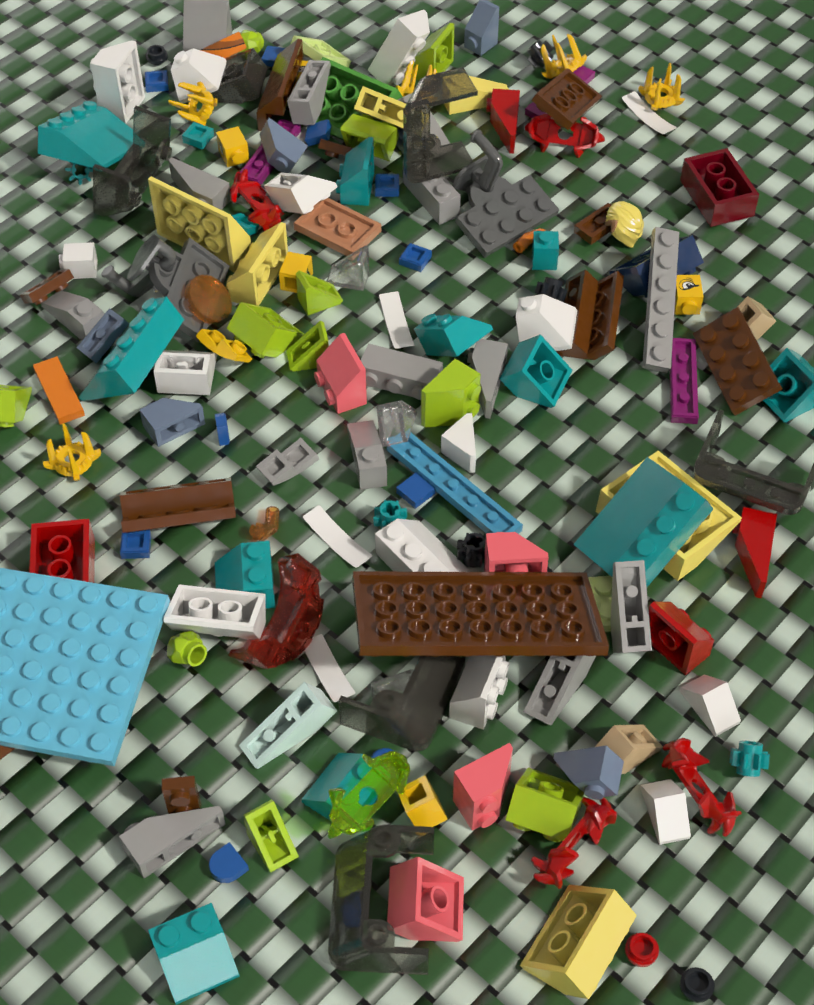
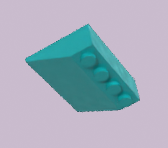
[38,101,146,170]
[78,296,185,401]
[574,457,713,587]

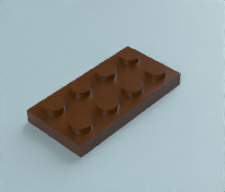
[531,68,602,130]
[693,307,782,416]

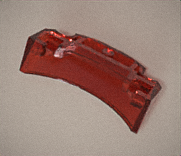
[229,553,324,669]

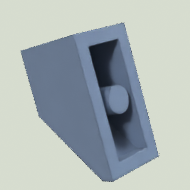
[464,0,499,56]
[259,118,308,173]
[139,398,205,447]
[553,745,624,800]

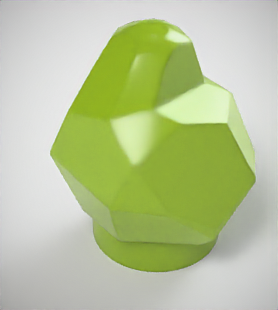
[238,30,264,58]
[167,631,207,667]

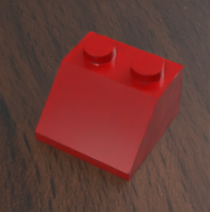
[649,602,714,676]

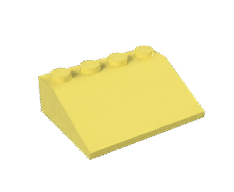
[148,176,251,272]
[596,451,742,581]

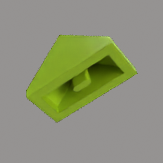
[296,271,343,315]
[286,320,329,371]
[243,799,299,873]

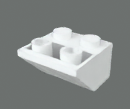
[264,173,337,214]
[154,350,217,395]
[449,656,510,730]

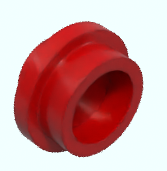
[625,933,659,967]

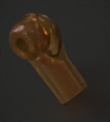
[249,506,279,541]

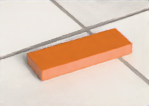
[33,356,85,425]

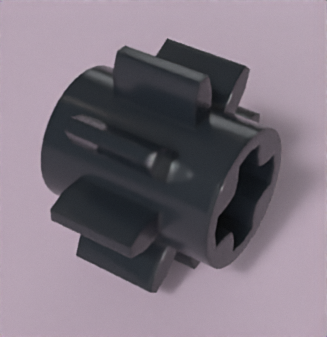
[527,40,554,68]
[534,277,567,302]
[457,533,486,568]

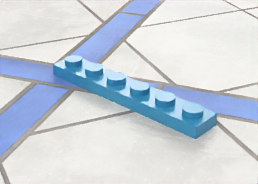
[387,429,523,534]

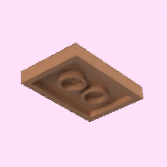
[294,198,382,259]

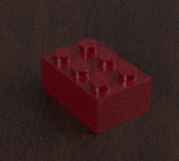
[680,148,759,227]

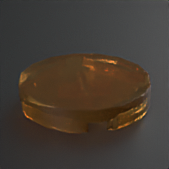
[184,274,232,324]

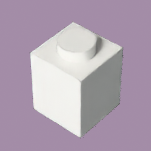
[59,242,98,279]

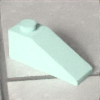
[239,682,337,769]

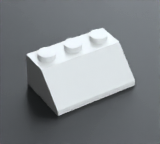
[368,10,430,86]
[90,41,145,124]
[375,519,471,572]
[164,585,266,640]

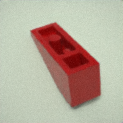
[486,88,520,154]
[732,507,777,598]

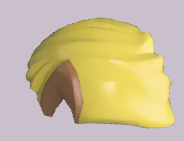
[605,201,644,248]

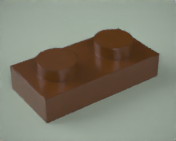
[318,139,353,159]
[574,203,611,245]
[20,269,74,305]
[162,776,202,814]

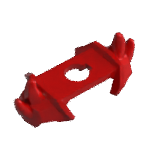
[525,113,605,158]
[230,169,285,231]
[661,738,741,837]
[531,797,617,889]

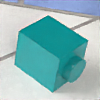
[532,231,559,270]

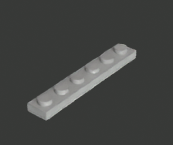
[642,227,679,373]

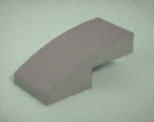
[256,438,319,486]

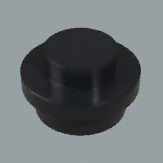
[145,45,168,65]
[680,967,715,1003]

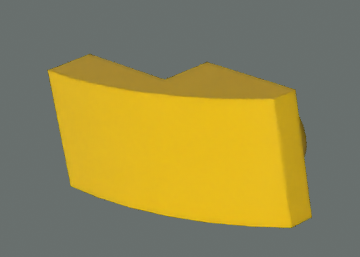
[196,329,252,363]

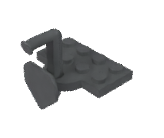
[453,130,559,258]
[101,234,230,342]

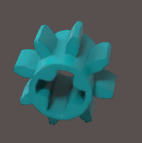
[65,162,95,185]
[373,500,407,529]
[729,740,770,777]

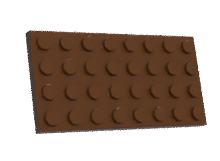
[352,571,609,657]

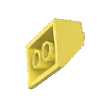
[226,222,288,306]
[520,885,637,999]

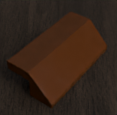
[256,39,304,131]
[556,269,624,360]
[119,477,236,533]

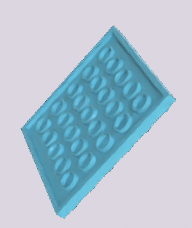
[0,568,170,766]

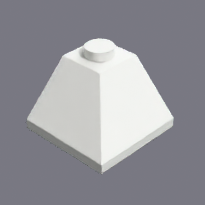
[171,48,227,104]
[516,294,577,351]

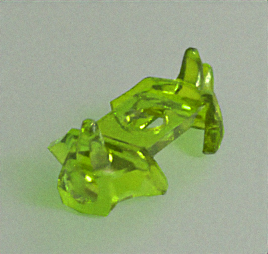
[328,751,410,839]

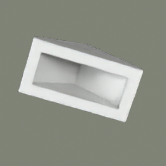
[441,413,476,473]
[679,675,741,737]
[640,779,691,845]

